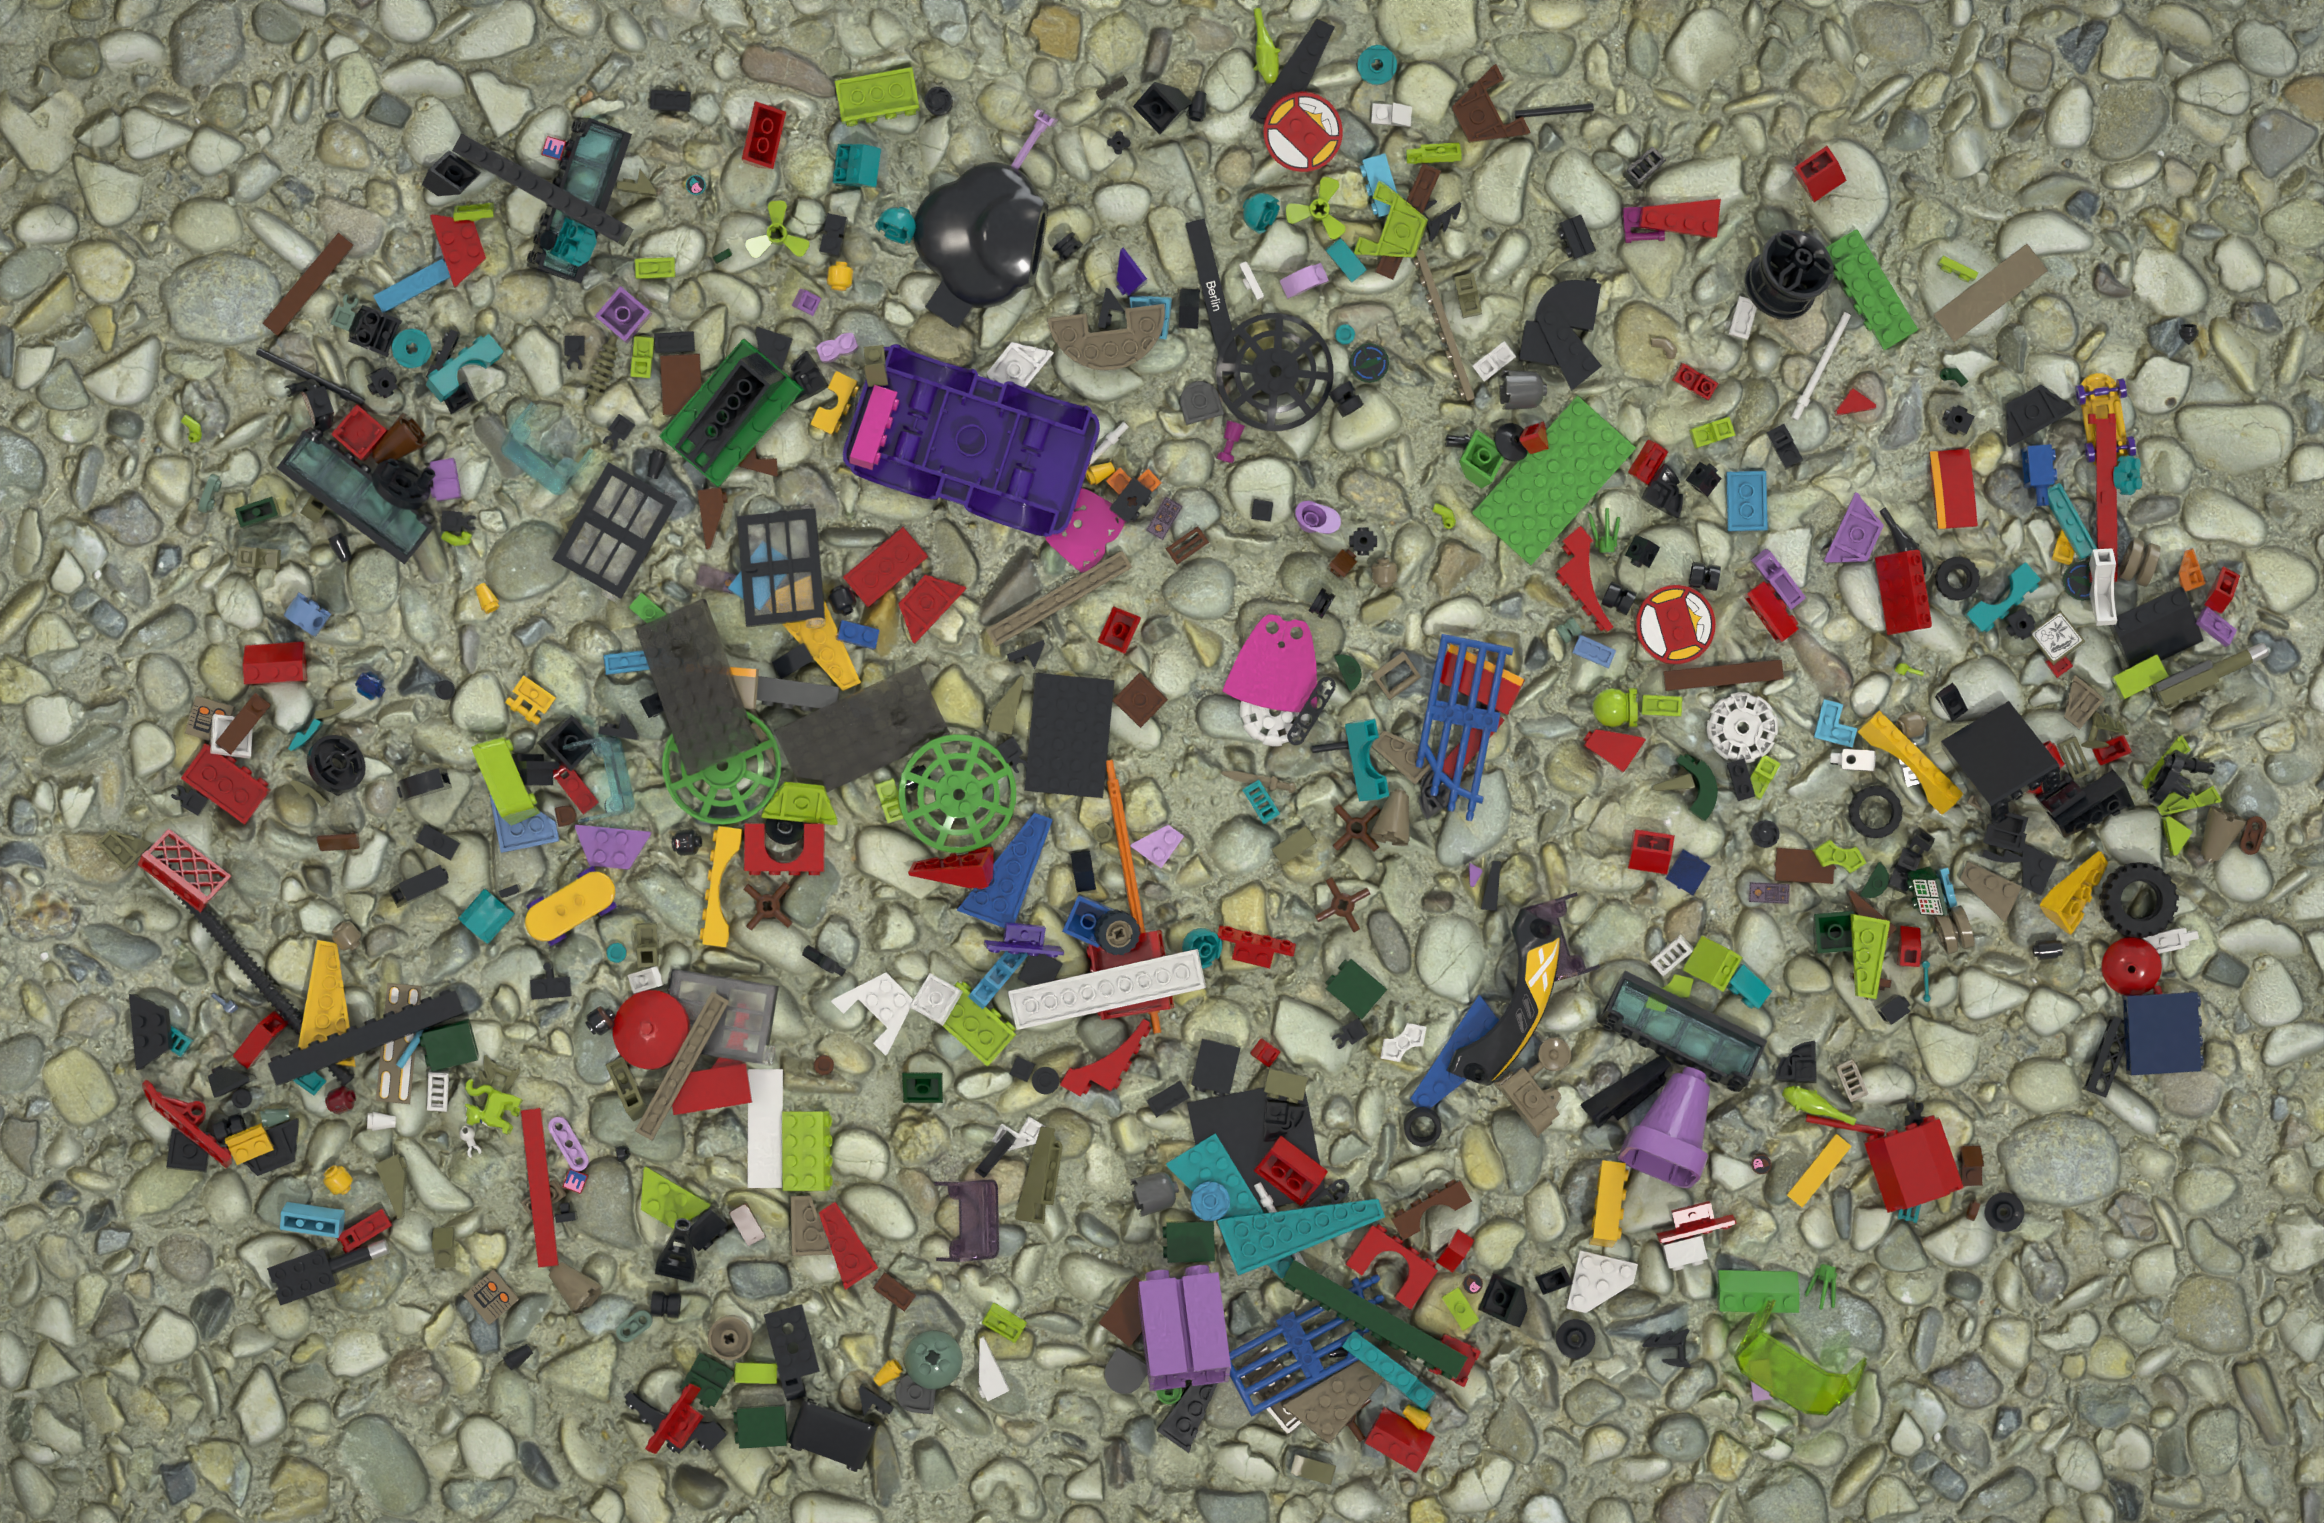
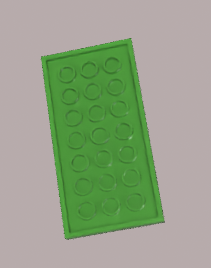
[1472,395,1636,566]

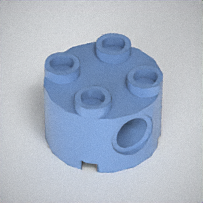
[284,592,332,637]

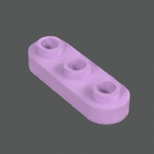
[548,1117,589,1171]

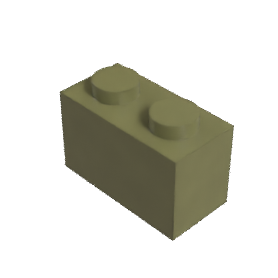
[1264,1068,1308,1103]

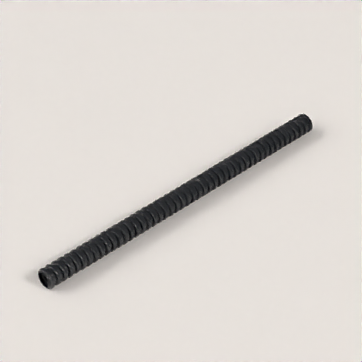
[156,855,355,1086]

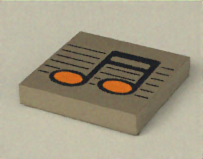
[185,696,235,741]
[463,1269,520,1325]

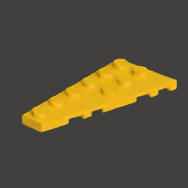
[765,576,861,691]
[298,940,356,1067]

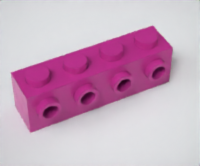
[850,385,900,470]

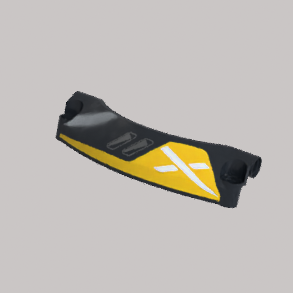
[1446,908,1561,1086]

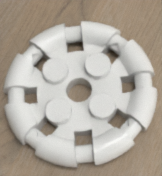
[1707,692,1778,763]
[1239,701,1310,746]

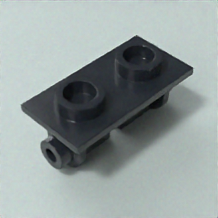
[1727,758,1755,801]

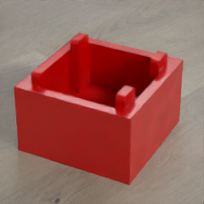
[331,405,388,462]

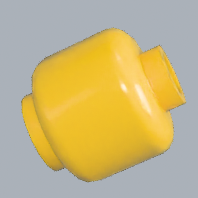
[827,261,853,291]
[323,1165,353,1195]

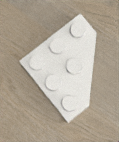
[1566,1250,1638,1313]

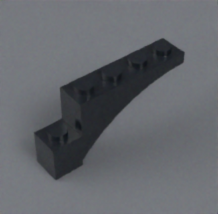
[624,1389,728,1454]

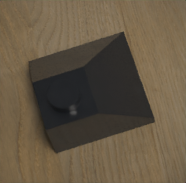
[1133,82,1192,135]
[422,150,481,196]
[537,715,598,771]
[208,1065,257,1098]
[1478,1273,1528,1328]

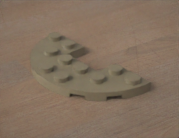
[1047,304,1165,371]

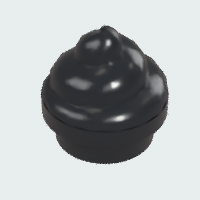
[2179,324,2199,345]

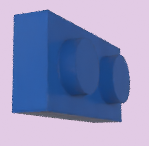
[836,620,879,650]

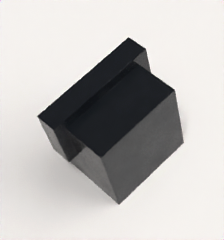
[512,753,559,786]
[1982,812,2029,853]

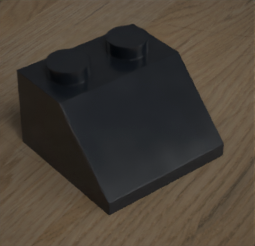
[690,1206,729,1252]

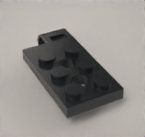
[764,1304,820,1402]

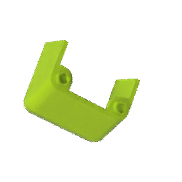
[471,737,540,826]

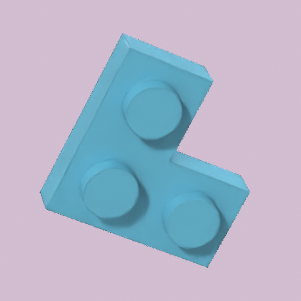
[1813,699,1857,748]

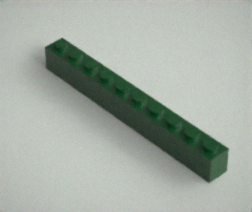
[1282,1260,1468,1380]

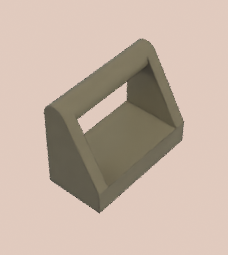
[1371,651,1421,701]

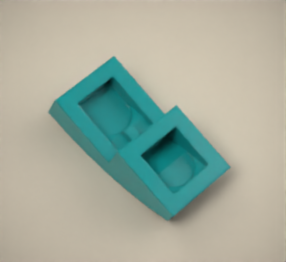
[1325,238,1367,282]
[288,718,324,751]

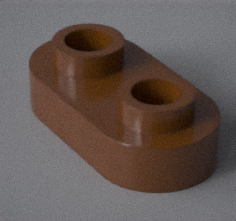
[2239,816,2267,855]

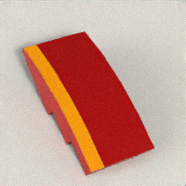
[1929,449,1978,529]
[1440,644,1525,715]

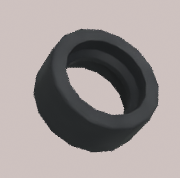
[1403,1107,1442,1147]

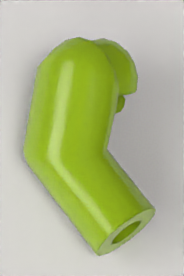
[441,531,472,546]

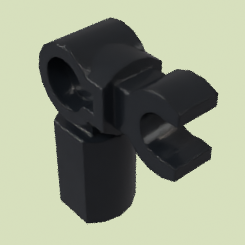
[802,945,846,977]

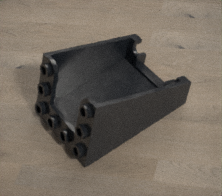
[1941,701,2060,824]

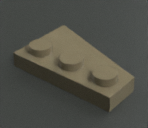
[1371,731,1438,785]
[1959,861,2022,922]
[790,1195,832,1256]

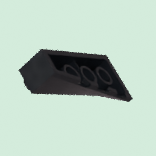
[2047,769,2135,838]

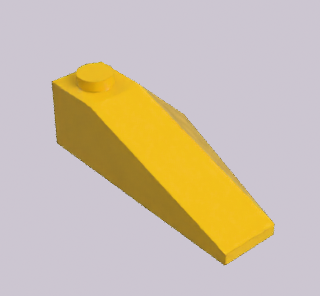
[2039,851,2108,935]

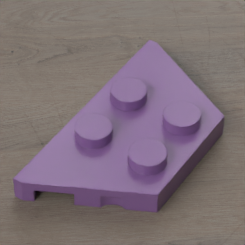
[1823,492,1884,563]
[575,825,652,869]

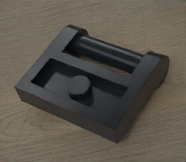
[2035,774,2086,818]

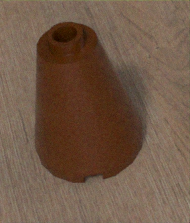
[372,413,428,464]

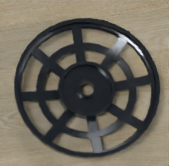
[1215,313,1334,431]

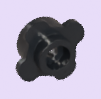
[1107,131,1131,155]

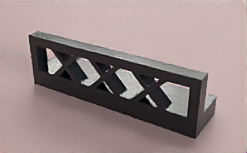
[2083,1016,2125,1098]

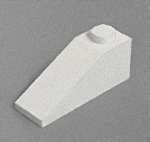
[978,1336,1010,1401]

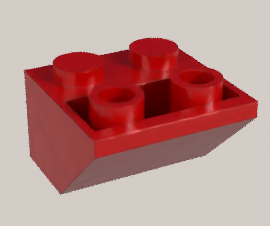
[1792,146,1847,203]
[1628,829,1675,875]

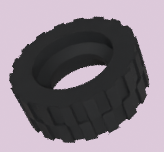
[1935,556,1980,601]

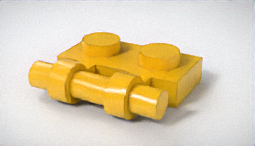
[505,675,556,725]

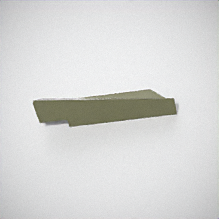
[1015,1126,1063,1224]

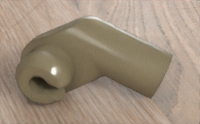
[1651,337,1677,359]

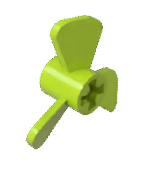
[1286,177,1346,240]
[745,200,810,258]

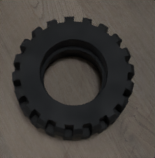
[2099,862,2179,938]

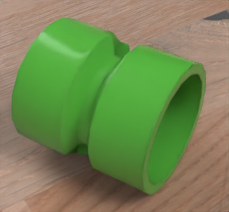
[1157,1388,1182,1404]

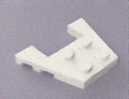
[831,972,914,1056]

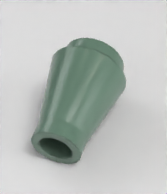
[260,1108,290,1128]

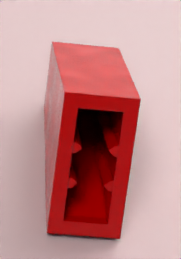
[1583,729,1646,773]
[233,1010,288,1069]

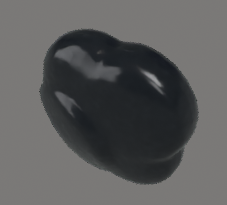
[913,162,1049,308]

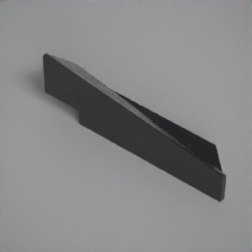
[1580,1055,1672,1129]

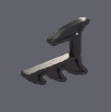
[1423,200,1461,242]
[1642,1329,1691,1368]

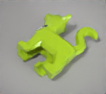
[465,1079,523,1135]

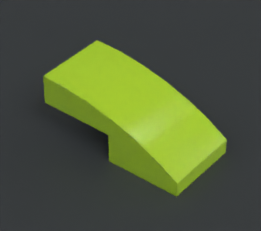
[631,335,655,378]
[1689,417,1735,449]
[1750,755,1781,800]
[875,777,903,823]
[734,1362,777,1384]

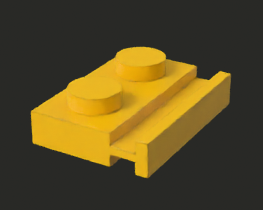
[225,1123,274,1165]

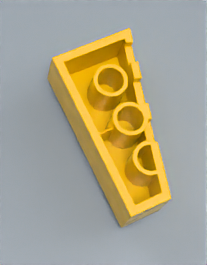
[1589,1160,1629,1248]

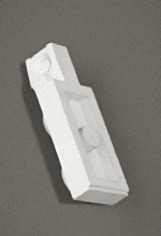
[2142,928,2199,953]

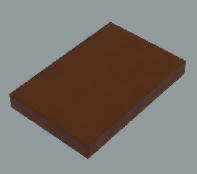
[660,354,702,415]
[1098,1276,1142,1347]

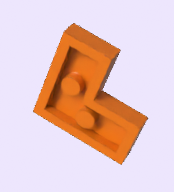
[1106,468,1162,507]

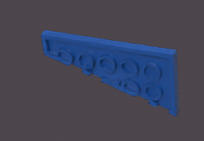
[956,813,1053,928]
[1410,995,1499,1108]

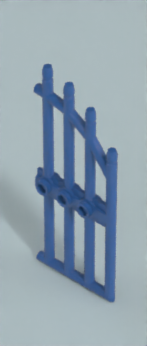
[1416,634,1514,821]
[1229,1274,1385,1417]

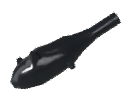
[1879,507,1927,575]

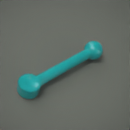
[1922,961,1931,1002]

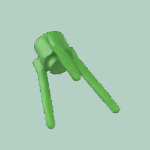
[1588,508,1620,553]
[1805,1264,1837,1310]

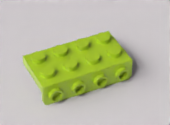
[835,67,920,127]
[943,981,1017,1067]
[782,1111,833,1191]

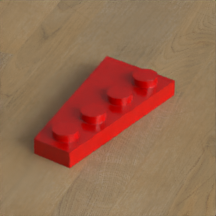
[1639,199,1721,239]
[818,1201,879,1290]

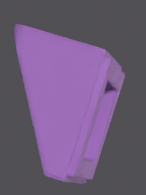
[792,288,822,316]
[1469,863,1483,887]

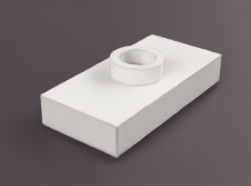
[1239,261,1264,302]
[1728,296,1757,340]

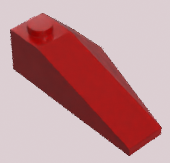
[908,847,994,889]

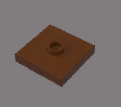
[1112,672,1168,728]

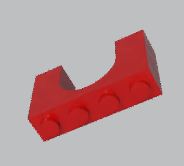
[744,823,825,875]
[1345,1224,1438,1309]

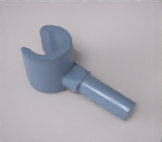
[211,993,238,1013]

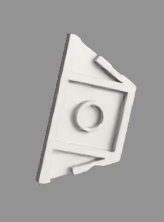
[987,342,1054,388]

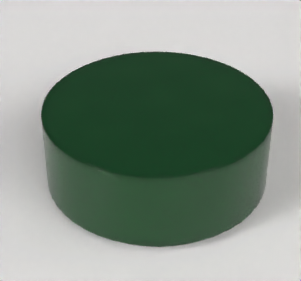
[712,248,733,264]

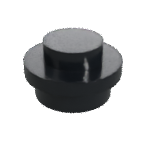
[435,680,455,700]

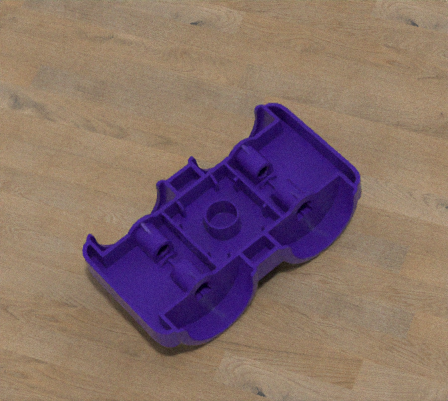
[843,344,1100,537]

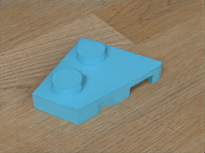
[1935,868,1957,908]

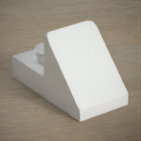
[1371,103,1412,127]
[628,966,663,994]

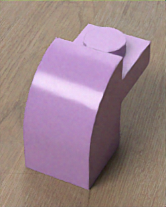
[1280,263,1329,299]

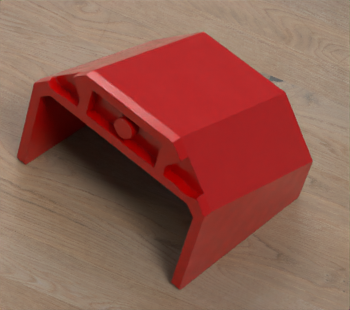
[1863,1115,1964,1213]

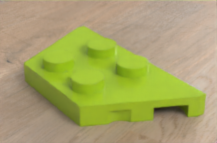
[761,782,838,825]
[641,1166,711,1229]

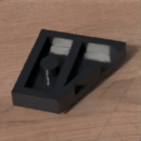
[756,326,793,370]
[2022,843,2058,895]

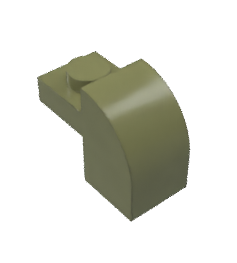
[636,922,659,967]

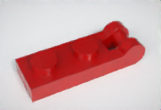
[553,765,600,815]
[336,1208,393,1253]

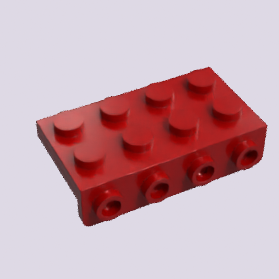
[1875,550,1932,635]
[181,743,271,825]

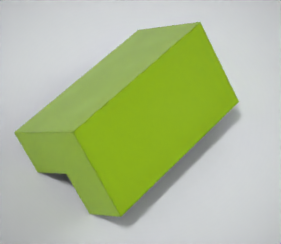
[2111,655,2169,700]

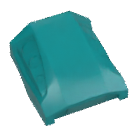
[550,217,597,267]
[458,888,515,944]

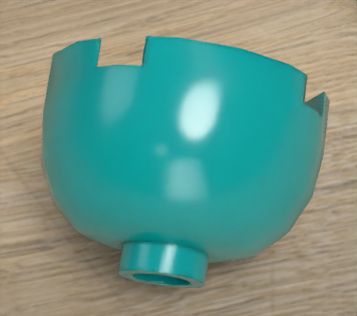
[1243,193,1280,234]
[875,207,916,244]
[1182,928,1222,969]

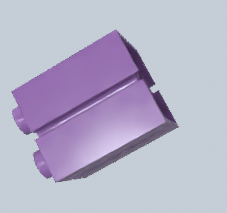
[1138,1265,1231,1391]

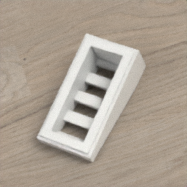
[1650,934,1693,976]
[427,1068,450,1112]

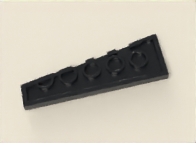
[1250,19,1335,125]

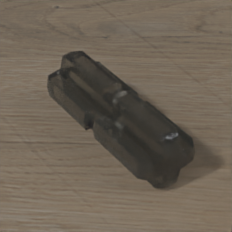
[1096,75,1128,100]

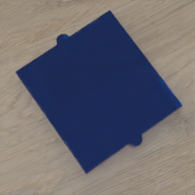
[1665,849,1711,896]

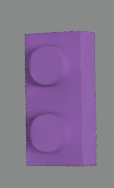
[2196,607,2237,647]

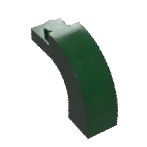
[1674,754,1718,821]

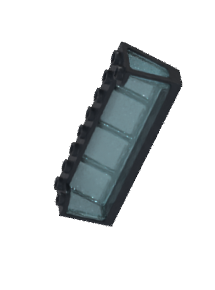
[527,117,632,284]
[277,427,438,565]
[1598,970,1767,1092]

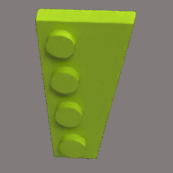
[1851,914,1890,999]

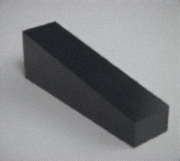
[1480,861,1501,911]
[975,1131,1017,1178]

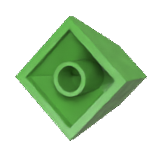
[1459,429,1504,489]

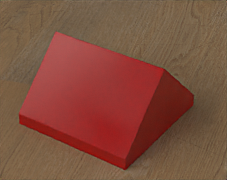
[1097,606,1141,655]

